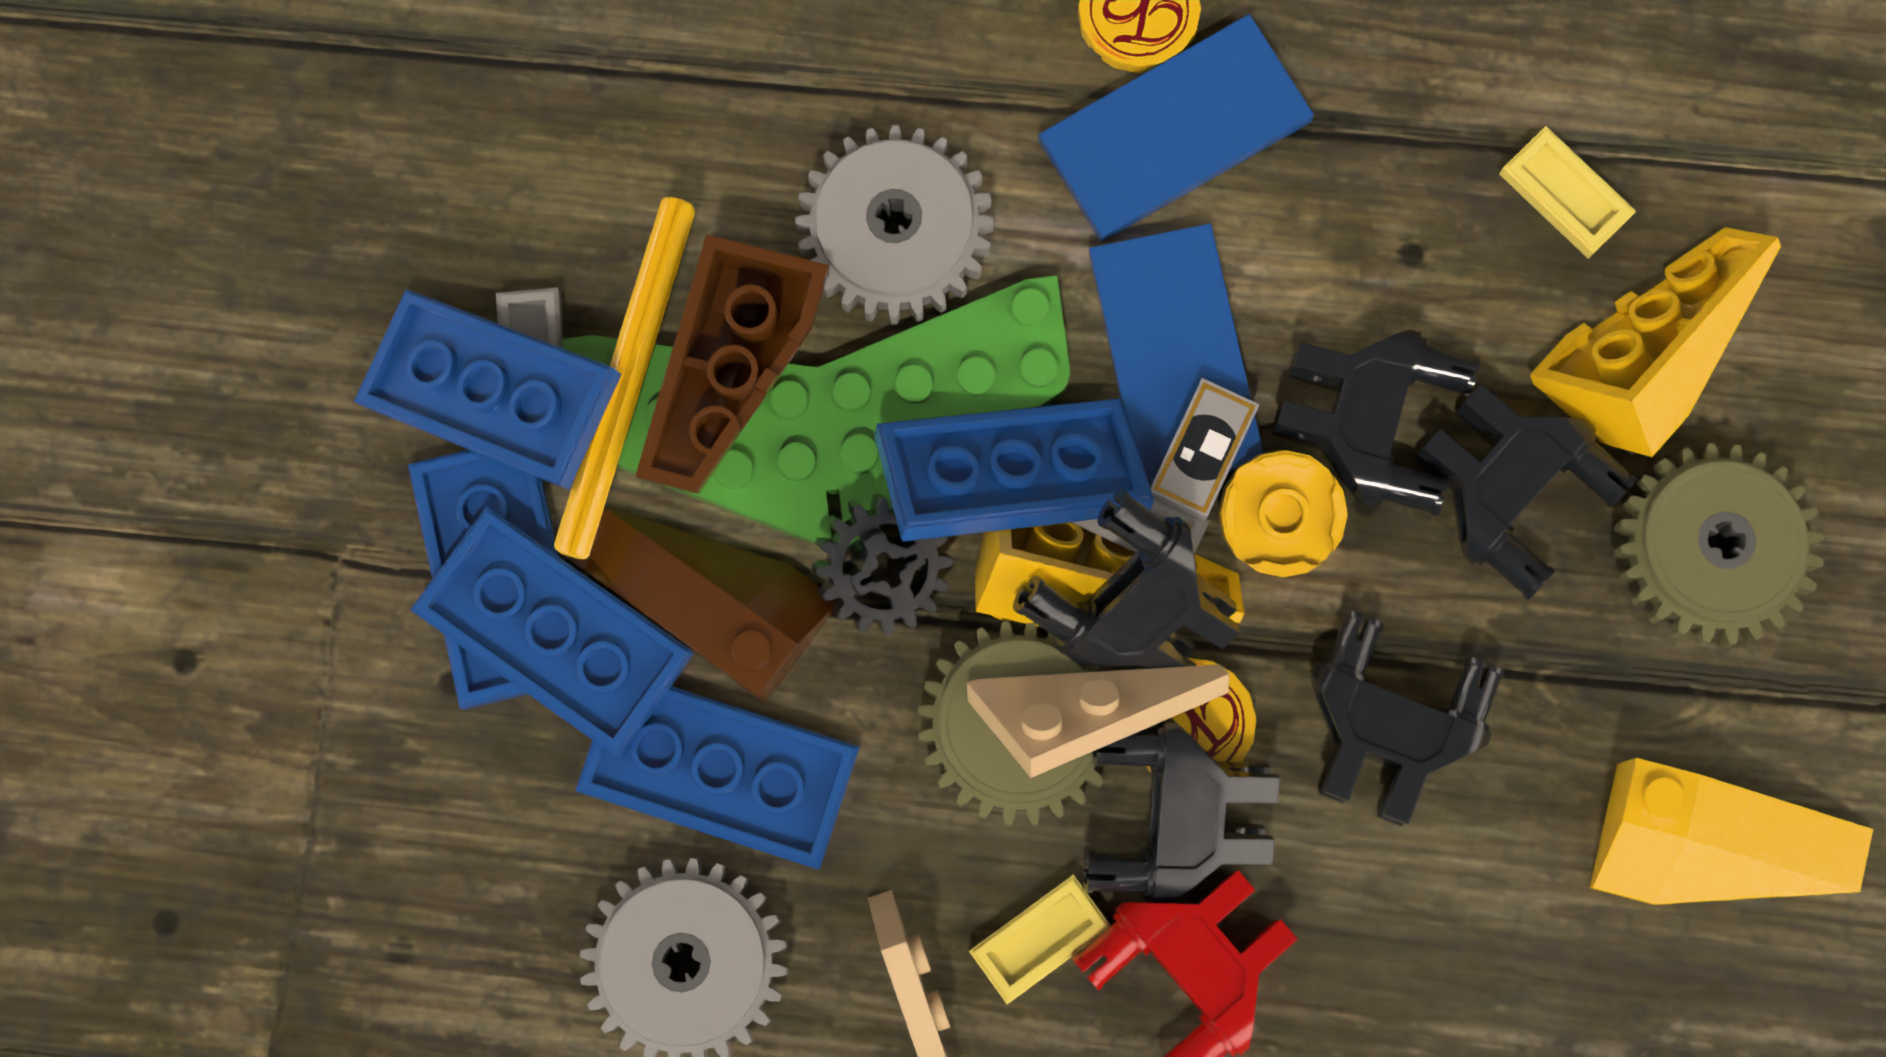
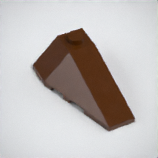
[635,234,830,494]
[562,506,838,704]

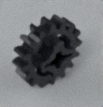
[812,494,953,635]

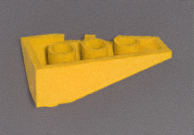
[1530,227,1781,457]
[975,522,1245,626]
[1589,758,1873,905]

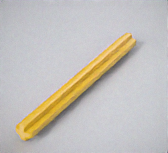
[554,197,695,559]

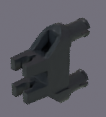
[1273,330,1480,516]
[1415,384,1639,600]
[1013,490,1240,669]
[1311,610,1505,827]
[1083,718,1280,903]

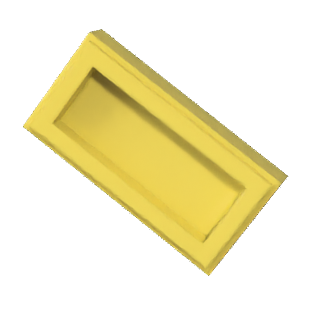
[1499,126,1636,259]
[969,874,1111,1004]

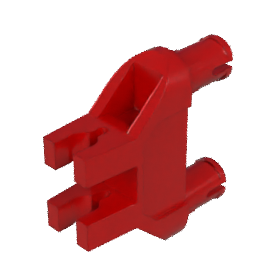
[1071,870,1298,1057]

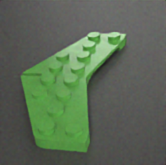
[562,275,1070,551]

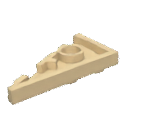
[967,664,1229,778]
[868,890,950,1057]

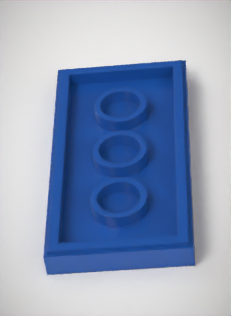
[1038,14,1314,243]
[1088,223,1263,487]
[354,289,622,490]
[874,398,1154,542]
[408,450,560,710]
[410,506,694,759]
[575,687,860,870]

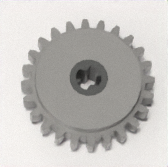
[795,125,994,324]
[580,858,789,1057]

